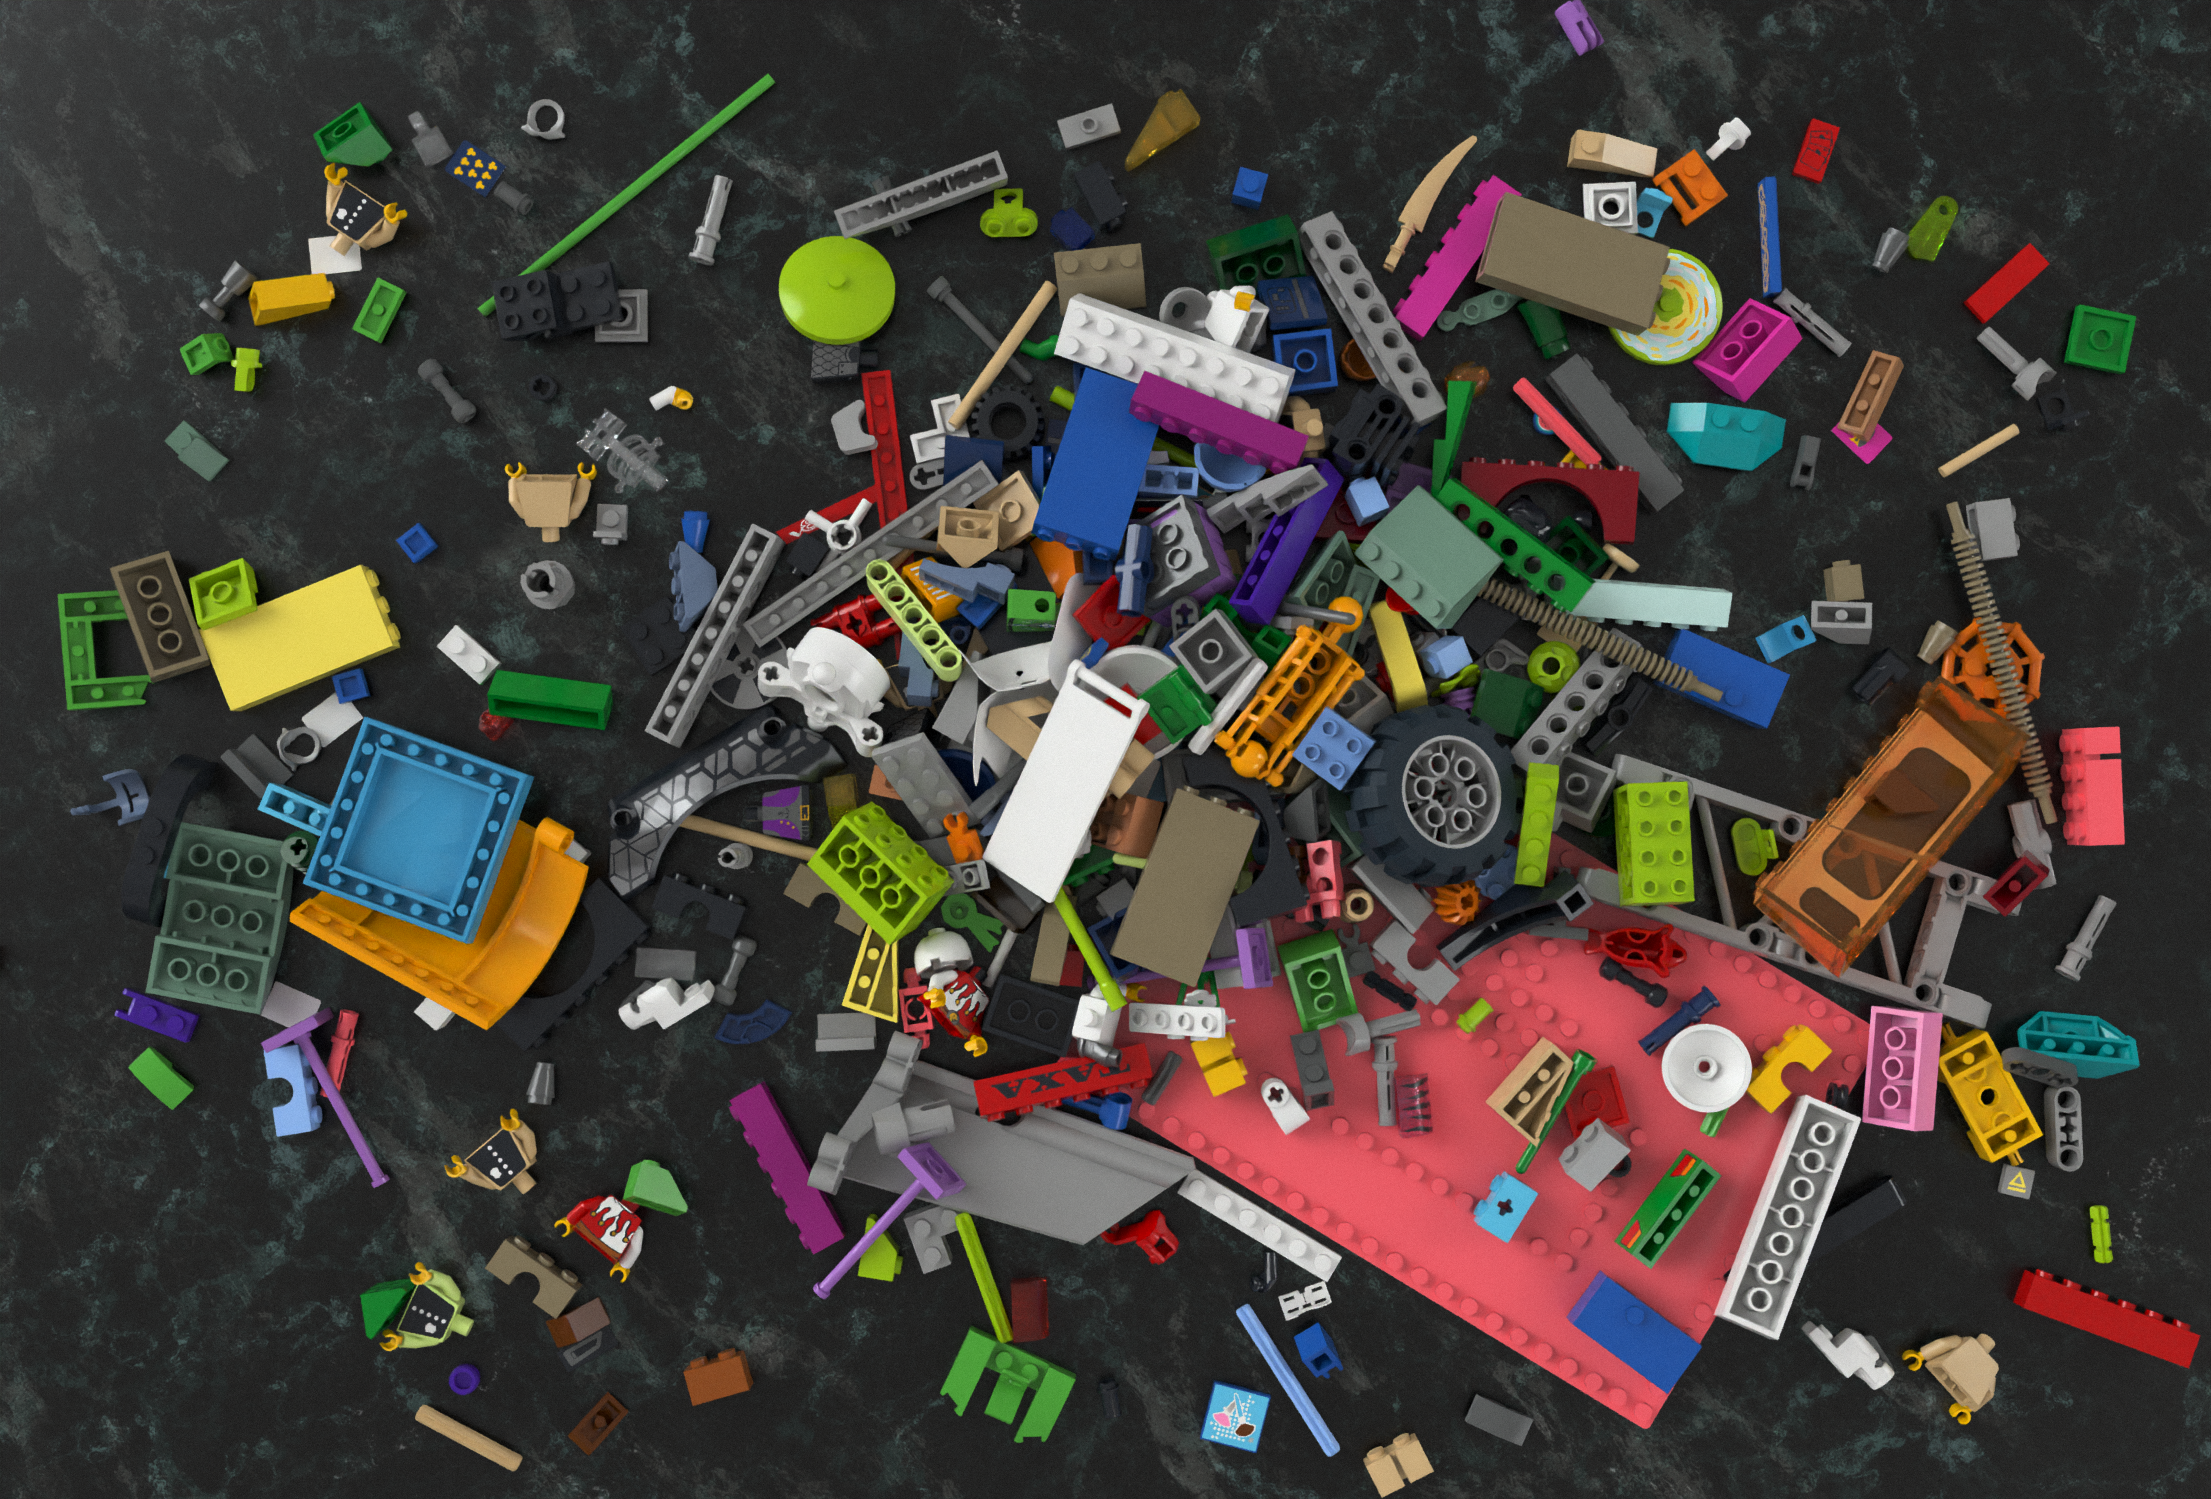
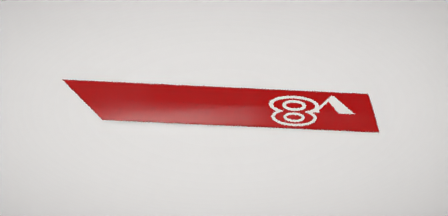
[776,485,877,545]

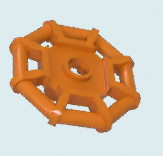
[1938,617,2045,723]

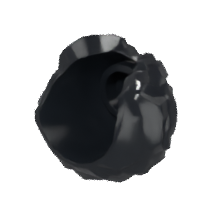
[1503,498,1552,555]

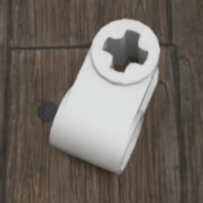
[1261,1077,1310,1135]

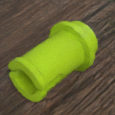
[1456,997,1494,1034]

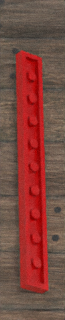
[861,370,921,660]

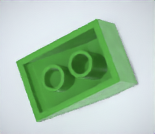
[1277,929,1358,1033]

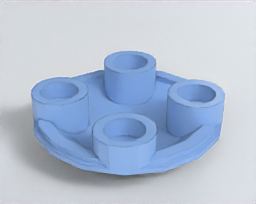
[1472,842,1517,900]

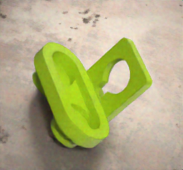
[980,188,1038,237]
[1731,818,1779,876]

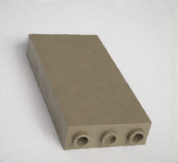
[1475,192,1670,336]
[1110,785,1260,988]

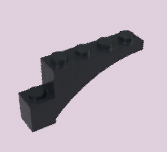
[1436,870,1594,971]

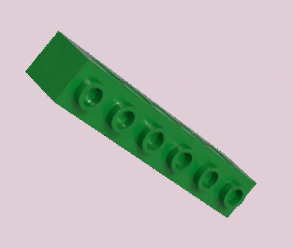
[1435,478,1596,612]

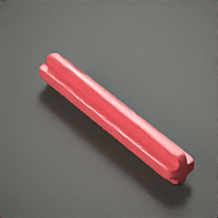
[1513,377,1602,465]

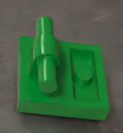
[1137,664,1218,745]

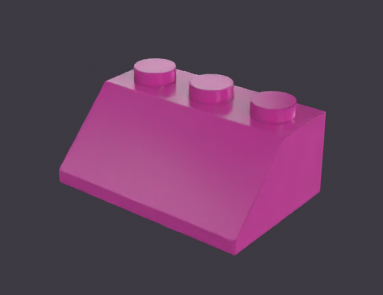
[1692,298,1803,403]

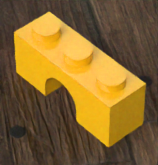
[1745,1024,1832,1114]

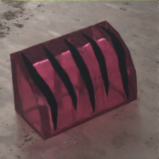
[1394,1073,1433,1138]

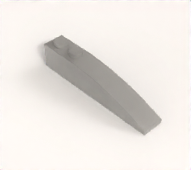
[834,150,1008,239]

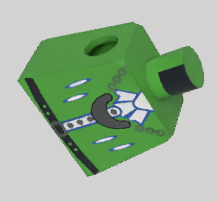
[1006,589,1061,632]

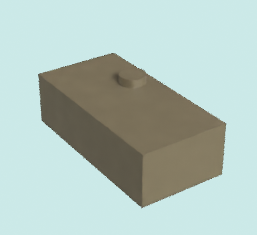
[110,551,210,683]

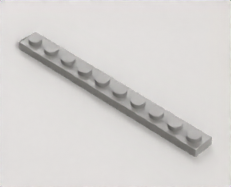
[743,460,999,648]

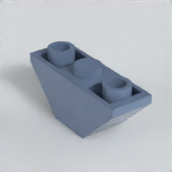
[669,541,718,632]

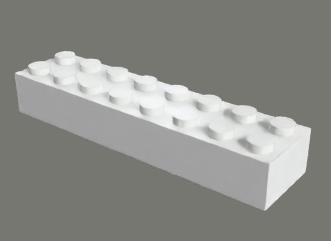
[1054,293,1296,423]
[1714,1095,1861,1340]

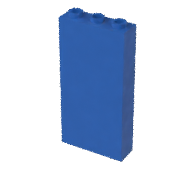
[1031,367,1159,560]

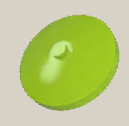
[779,236,895,345]

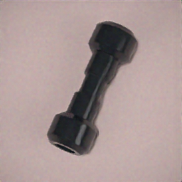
[1599,956,1668,1008]

